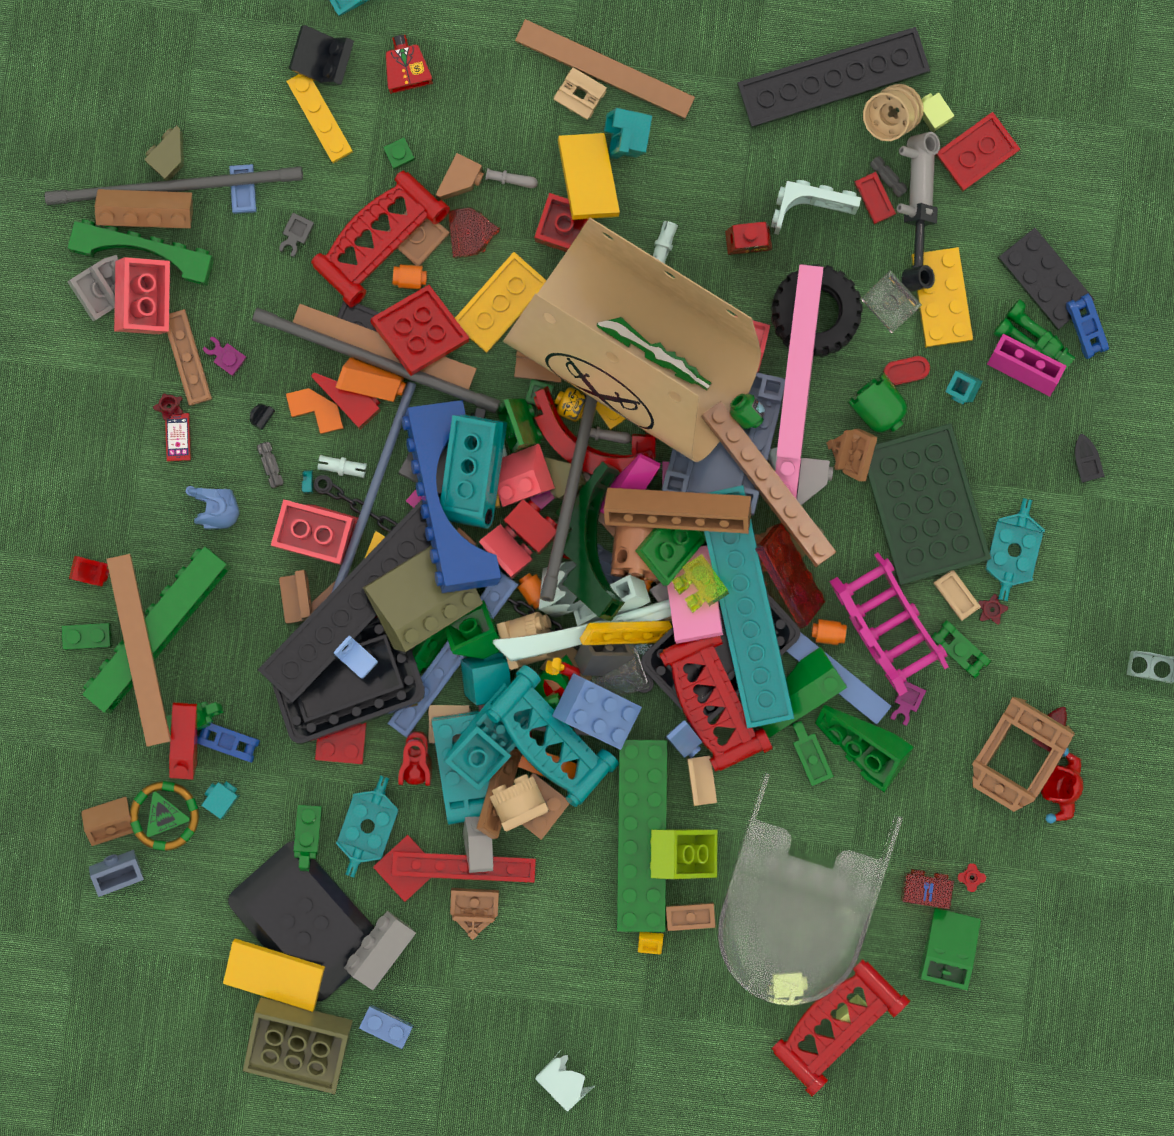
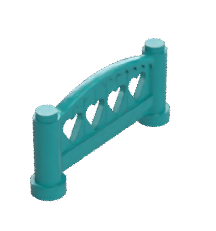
[486,665,619,807]

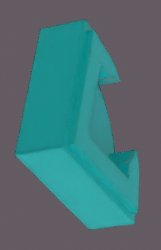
[302,470,313,494]

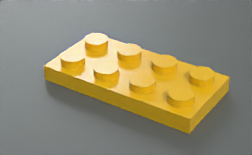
[911,247,973,348]

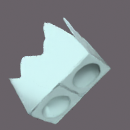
[539,561,579,618]
[1126,651,1174,683]
[535,1050,595,1111]

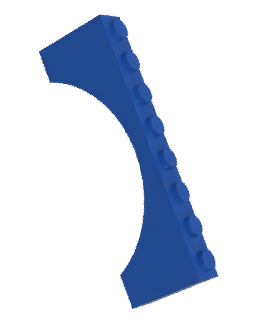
[402,400,501,593]

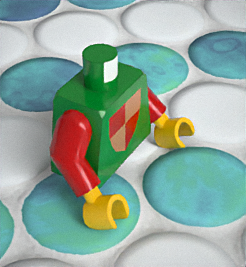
[534,654,582,698]

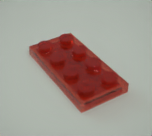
[755,523,826,628]

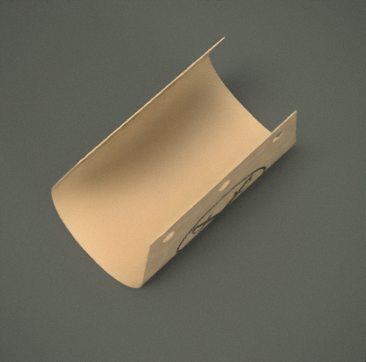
[503,218,761,462]

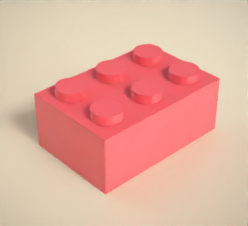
[114,257,170,334]
[271,499,355,565]

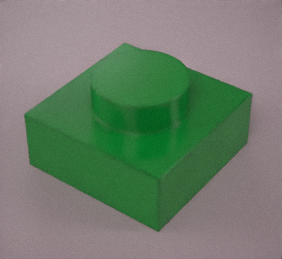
[383,137,415,170]

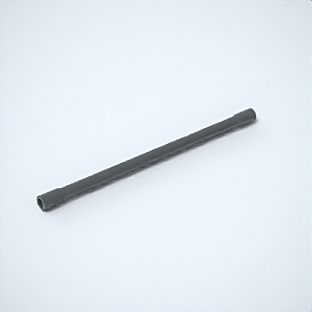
[45,166,303,205]
[252,307,500,413]
[540,395,597,602]

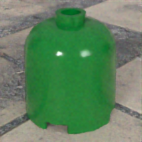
[847,373,907,433]

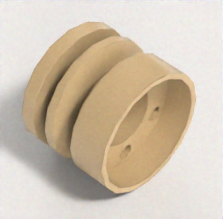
[863,84,923,141]

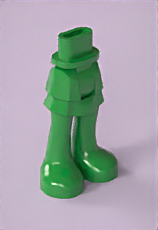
[993,299,1075,372]

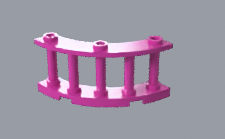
[829,553,948,696]

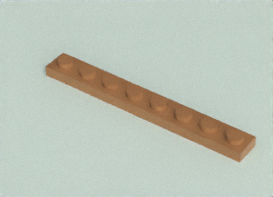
[701,401,836,567]

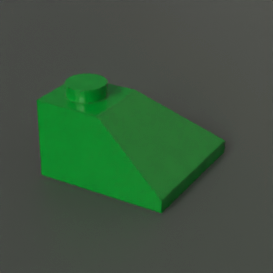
[444,600,500,659]

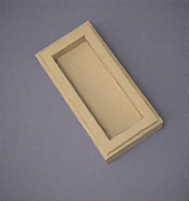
[933,570,981,622]

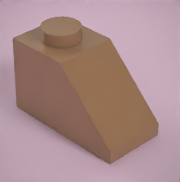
[436,153,484,200]

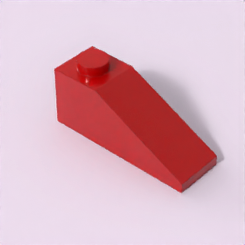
[311,373,381,430]
[169,703,197,780]

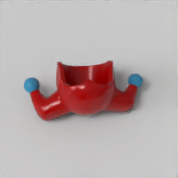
[1041,748,1084,824]

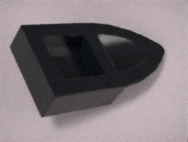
[1074,434,1105,483]

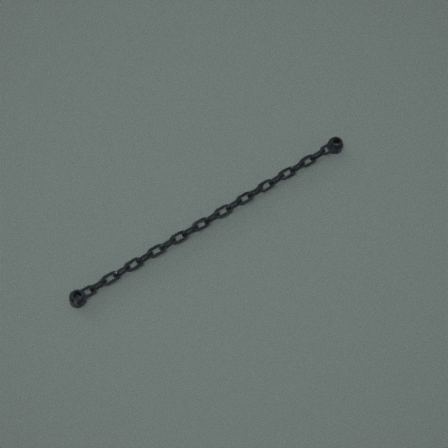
[314,475,654,693]

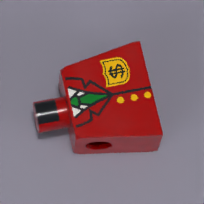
[386,35,433,94]
[725,222,772,255]

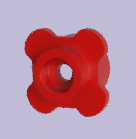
[958,863,986,892]

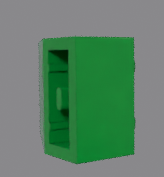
[918,908,981,991]

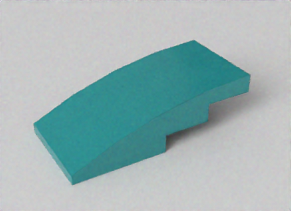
[444,683,531,791]

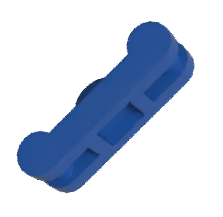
[1066,294,1109,359]
[197,723,260,763]

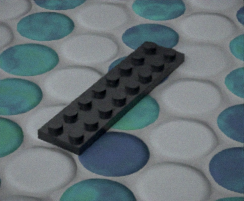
[737,27,930,128]

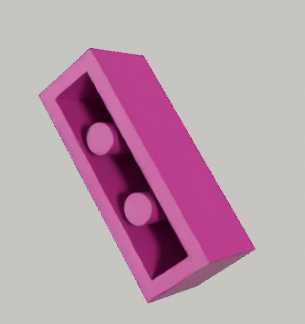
[987,334,1066,397]

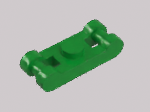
[931,620,991,679]

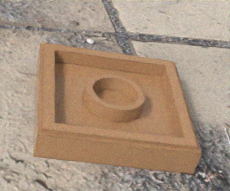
[387,210,450,266]

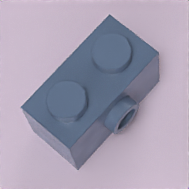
[89,850,144,897]

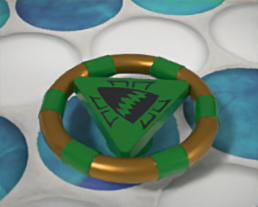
[130,781,199,851]

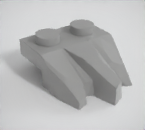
[67,255,118,321]

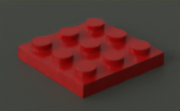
[370,285,469,376]

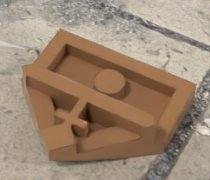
[826,429,878,481]
[450,888,499,940]

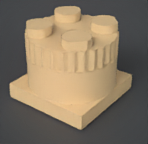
[497,612,554,670]
[490,774,549,832]

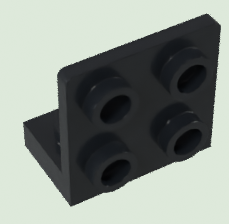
[289,25,354,86]

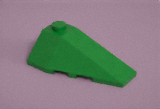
[760,647,847,738]
[815,705,914,792]

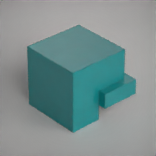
[604,108,652,159]
[461,651,511,705]

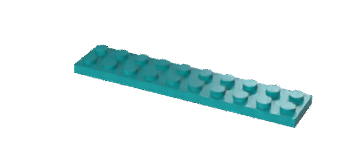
[704,485,795,728]

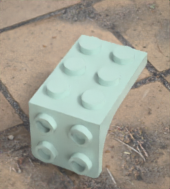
[771,180,861,235]

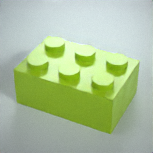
[650,829,718,879]

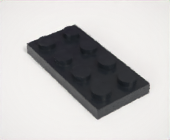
[998,228,1095,330]

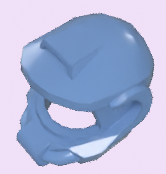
[186,486,240,530]

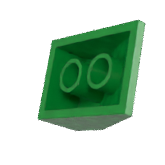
[496,399,543,454]

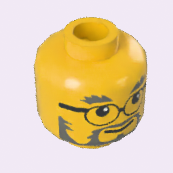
[554,387,587,422]

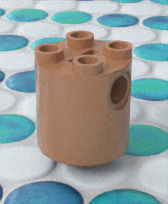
[610,526,658,581]

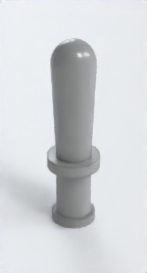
[485,168,538,188]
[590,426,631,444]

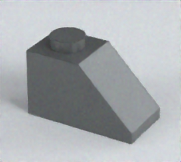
[574,644,634,676]

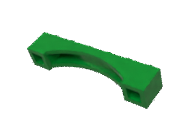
[67,219,214,286]

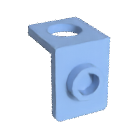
[334,636,378,679]

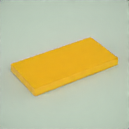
[558,133,620,220]
[455,252,547,353]
[223,938,325,1012]

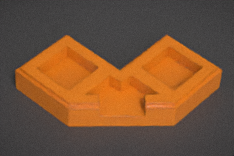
[286,388,344,434]

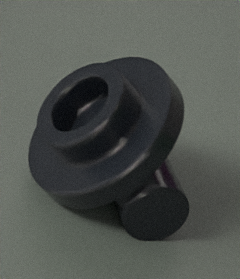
[250,404,275,430]

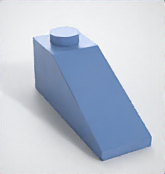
[665,720,702,758]

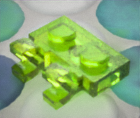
[672,554,729,613]

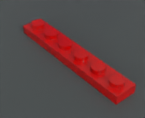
[391,852,536,883]

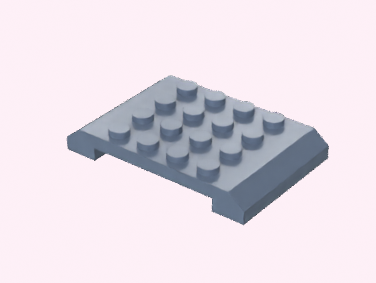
[662,373,785,516]

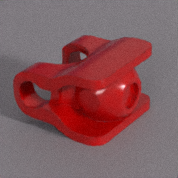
[398,731,432,786]

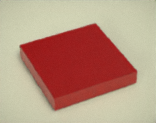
[373,835,430,902]

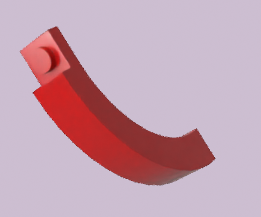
[534,386,659,476]

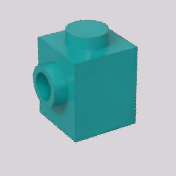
[945,371,983,404]
[201,781,240,819]

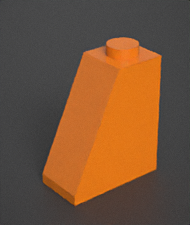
[336,357,407,402]

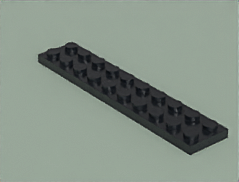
[258,499,457,703]

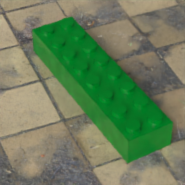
[82,546,232,713]
[617,740,667,932]

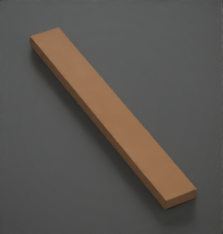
[515,19,695,120]
[293,304,477,390]
[106,554,171,747]

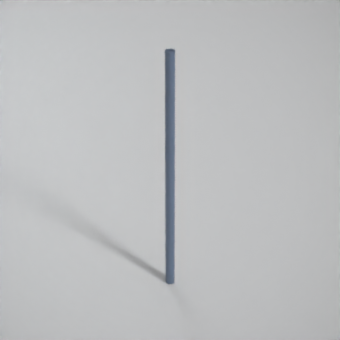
[331,382,416,593]

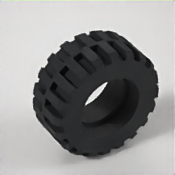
[771,264,863,357]

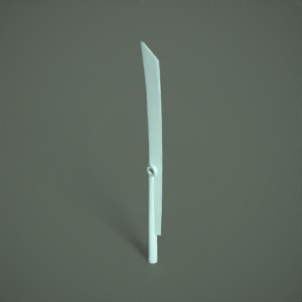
[493,599,671,662]

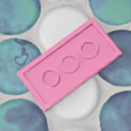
[667,545,723,644]

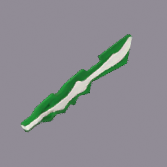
[597,317,712,391]

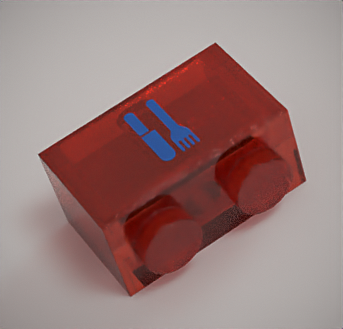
[900,869,954,909]

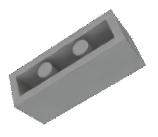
[344,911,416,990]

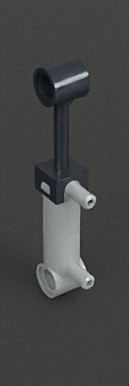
[897,132,940,292]

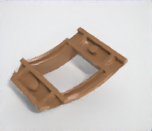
[972,697,1075,812]

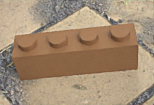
[95,189,193,228]

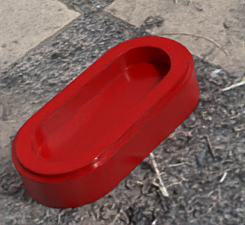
[883,356,930,386]

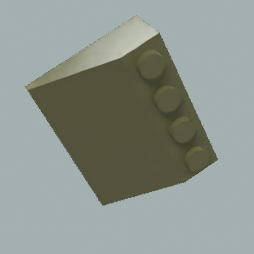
[363,545,483,652]
[243,997,353,1094]

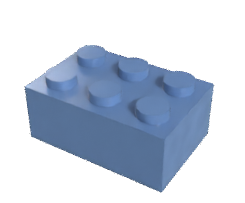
[552,673,642,750]

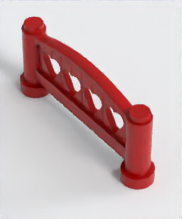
[311,170,450,307]
[659,636,773,772]
[771,959,910,1097]

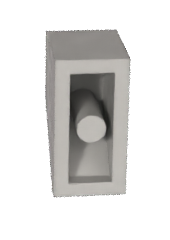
[796,458,833,505]
[463,817,493,873]

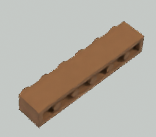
[604,488,751,534]

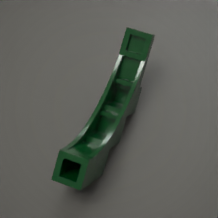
[555,462,625,621]

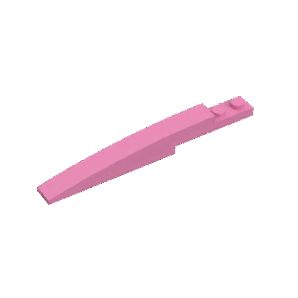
[775,264,824,499]

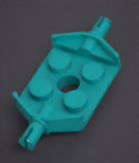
[985,498,1045,601]
[336,775,399,878]

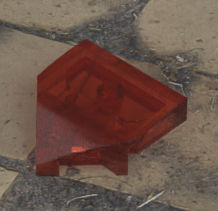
[448,208,501,258]

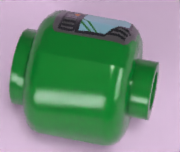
[730,394,765,429]

